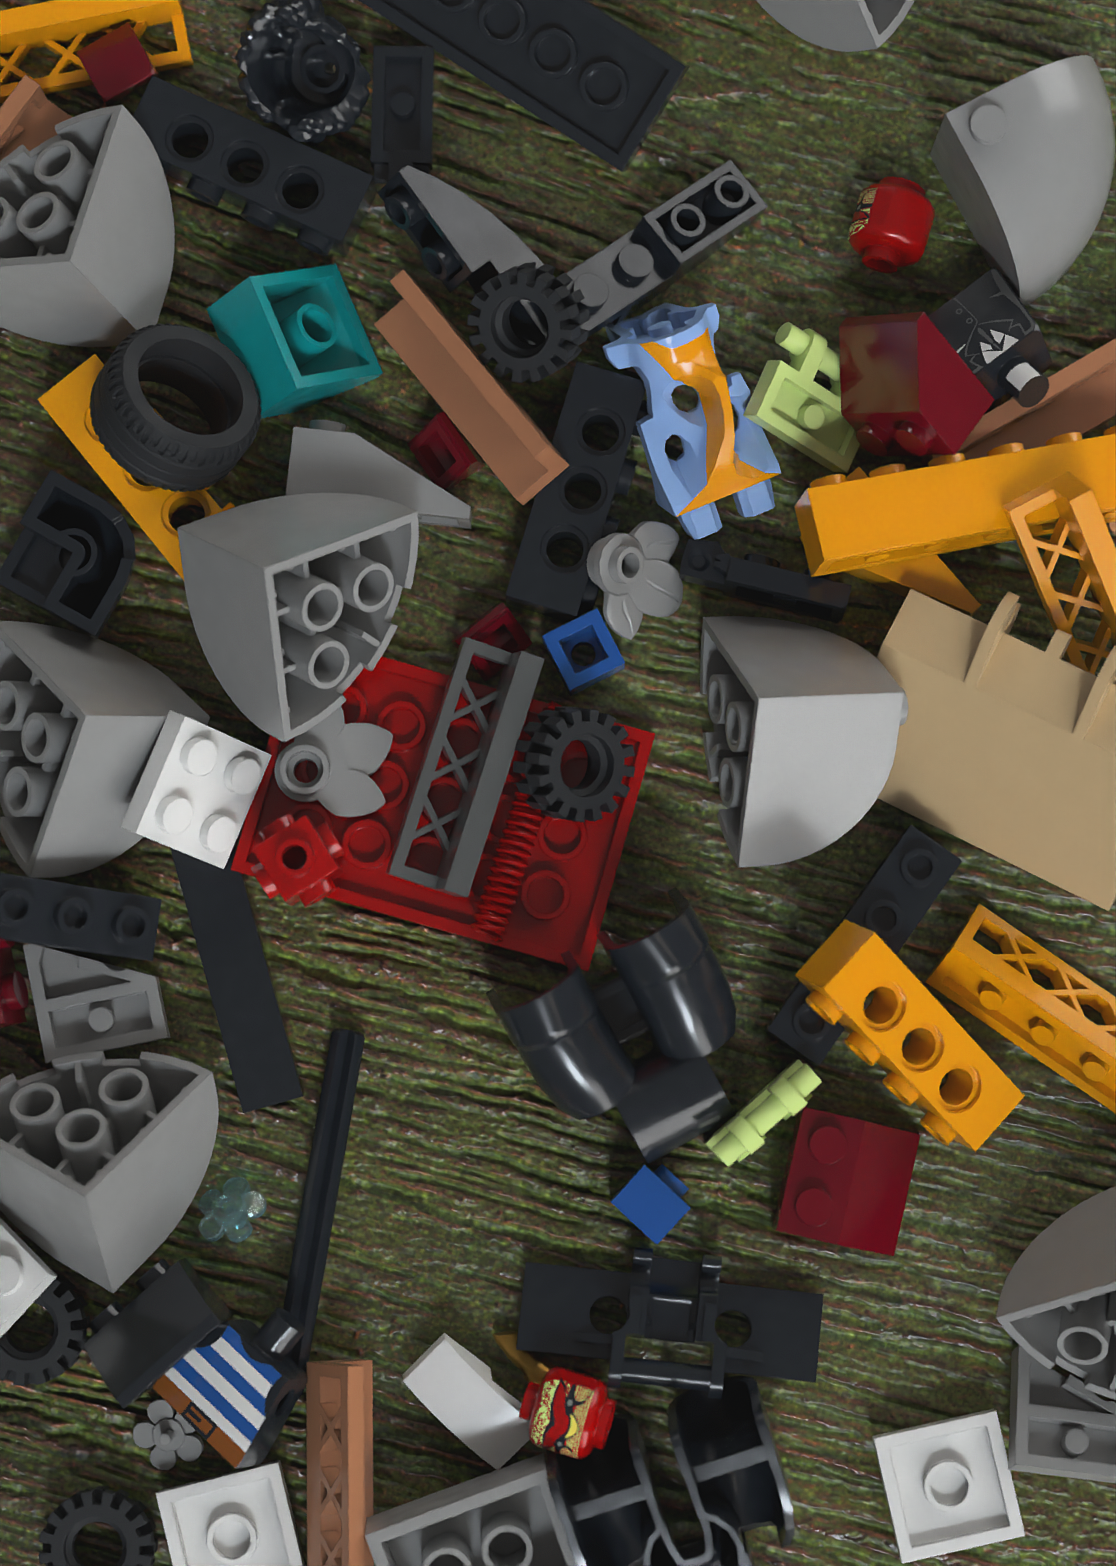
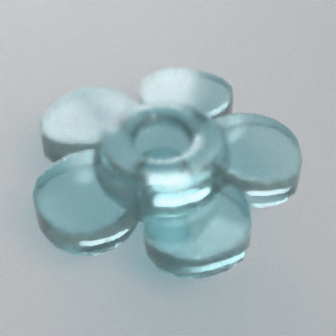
[198,1177,267,1243]

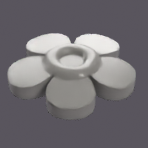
[133,1398,204,1470]

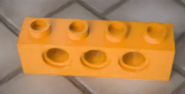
[37,354,235,581]
[795,919,1025,1152]

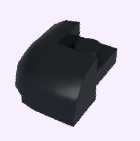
[0,470,136,639]

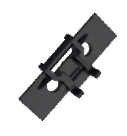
[516,1247,824,1399]

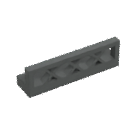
[386,637,545,897]

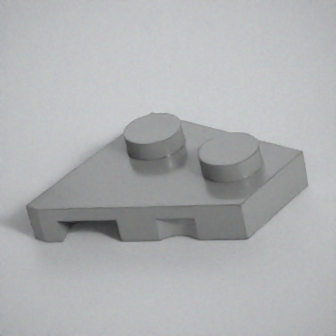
[23,944,171,1063]
[1008,1345,1116,1483]

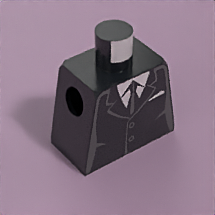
[928,267,1052,414]

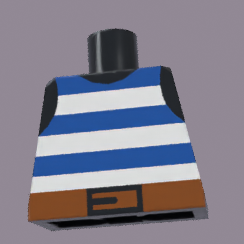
[152,1307,308,1469]

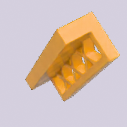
[0,0,194,103]
[1002,471,1116,675]
[926,903,1116,1114]

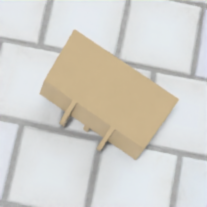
[877,589,1116,911]

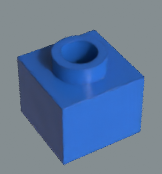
[542,608,625,696]
[610,1163,691,1245]

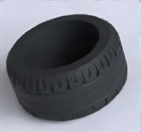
[90,323,261,492]

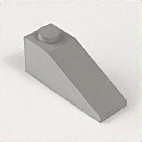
[285,420,472,529]

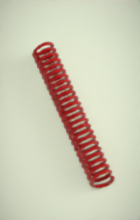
[470,701,570,943]

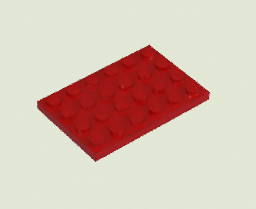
[231,657,655,972]

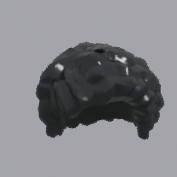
[234,0,371,146]

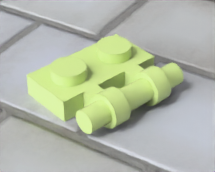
[743,322,860,473]
[704,1059,822,1167]

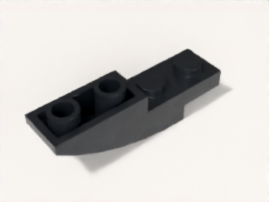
[566,160,768,338]
[378,165,578,347]

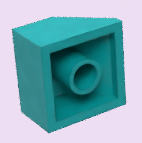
[207,264,383,418]

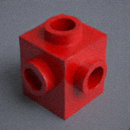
[251,813,345,908]

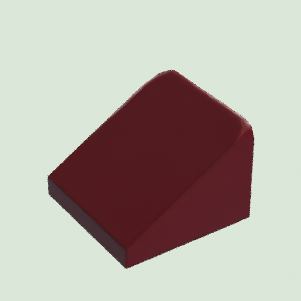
[76,22,160,106]

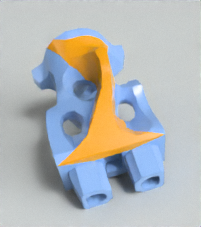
[603,303,781,540]

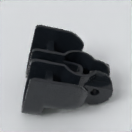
[485,887,736,1164]
[547,1376,795,1566]

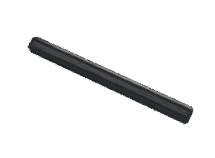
[283,1028,365,1398]

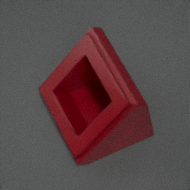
[407,411,486,491]
[452,602,532,682]

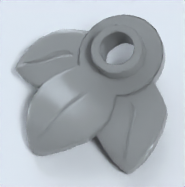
[587,521,683,640]
[275,706,393,817]

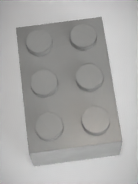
[365,1453,577,1566]

